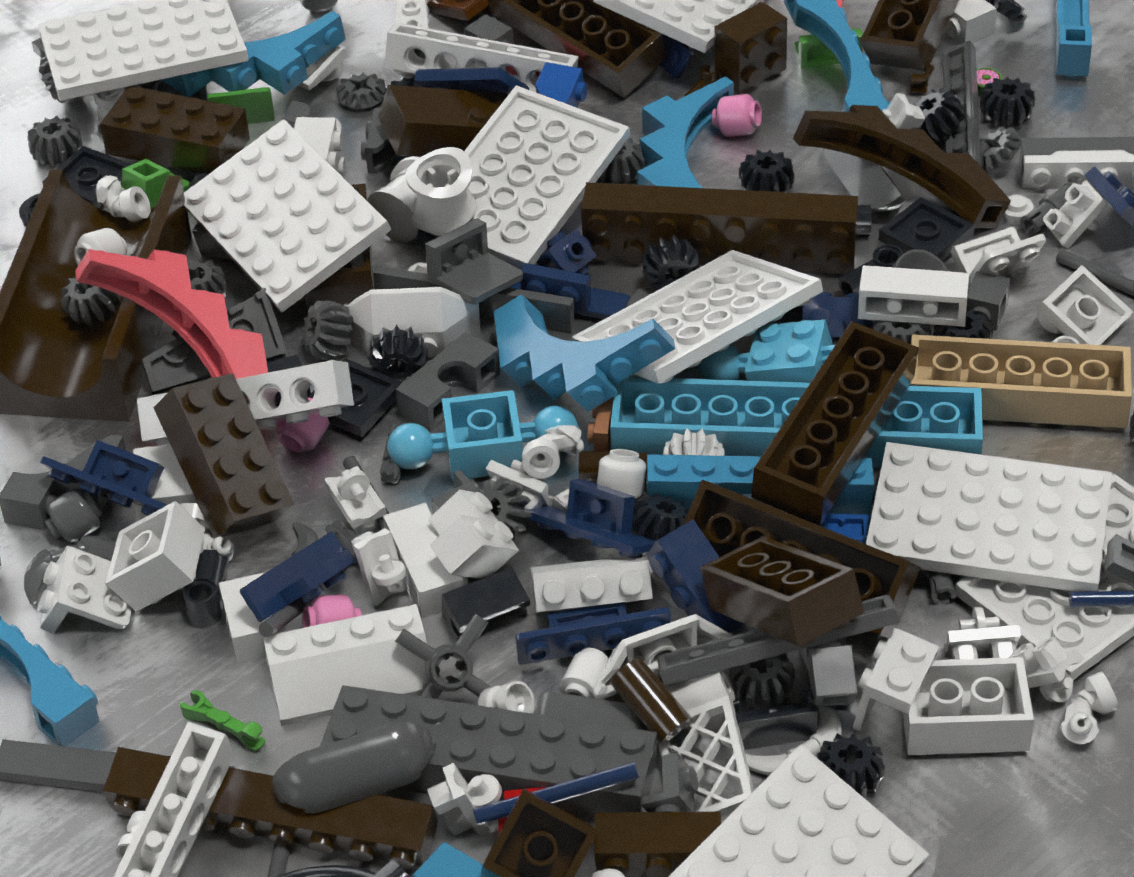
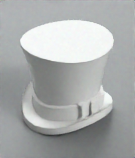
[405,147,477,232]
[368,157,420,242]

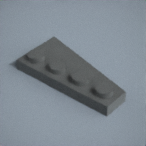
[141,288,287,395]

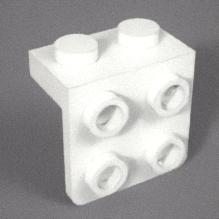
[950,226,1046,287]
[38,545,132,634]
[850,627,940,732]

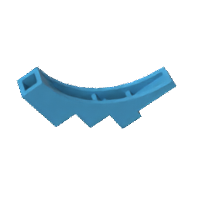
[161,11,346,97]
[637,77,734,188]
[494,294,675,412]

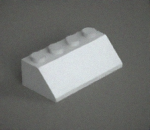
[263,604,430,725]

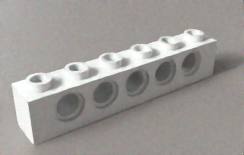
[384,23,578,93]
[137,360,354,446]
[113,722,235,877]

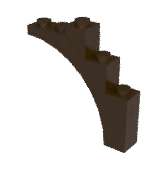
[793,105,1011,228]

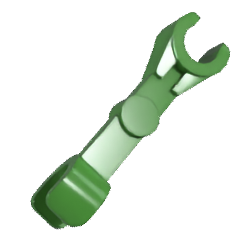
[179,690,265,752]

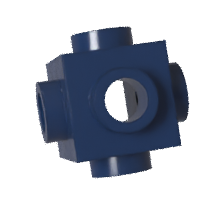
[536,228,597,274]

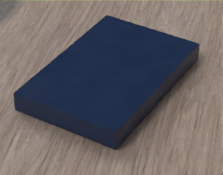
[414,67,530,95]

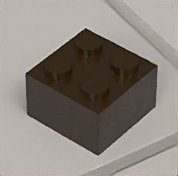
[714,2,787,95]
[482,788,599,877]

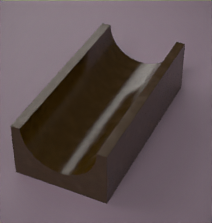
[0,169,192,422]

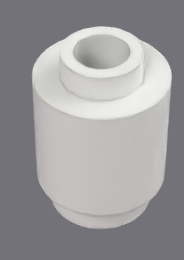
[559,648,609,698]

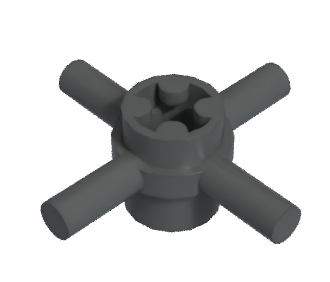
[395,614,491,699]

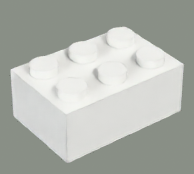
[902,657,1034,755]

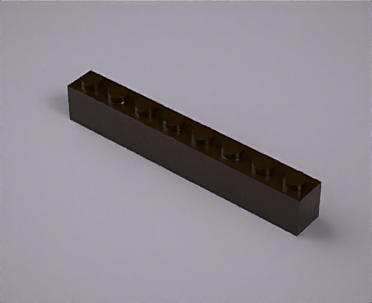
[103,747,438,869]

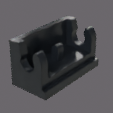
[442,567,530,640]
[733,690,818,750]

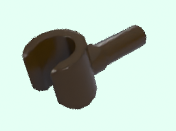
[684,65,719,97]
[910,65,934,94]

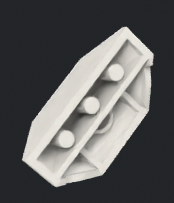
[344,287,481,358]
[593,614,733,703]

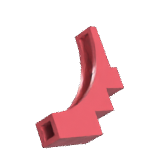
[75,249,268,404]

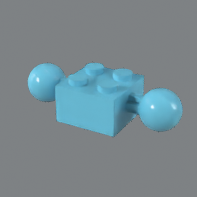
[698,320,835,383]
[387,390,579,480]

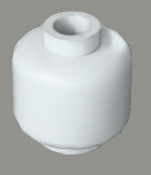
[74,228,127,265]
[597,449,647,500]

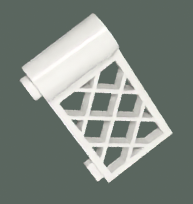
[658,669,754,816]

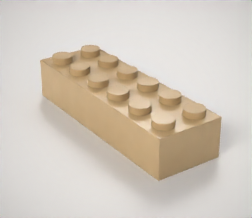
[909,335,1132,428]

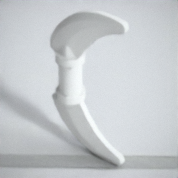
[745,705,842,775]

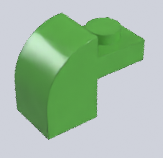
[122,159,190,209]

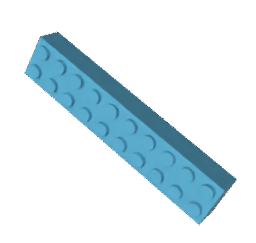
[610,377,983,468]

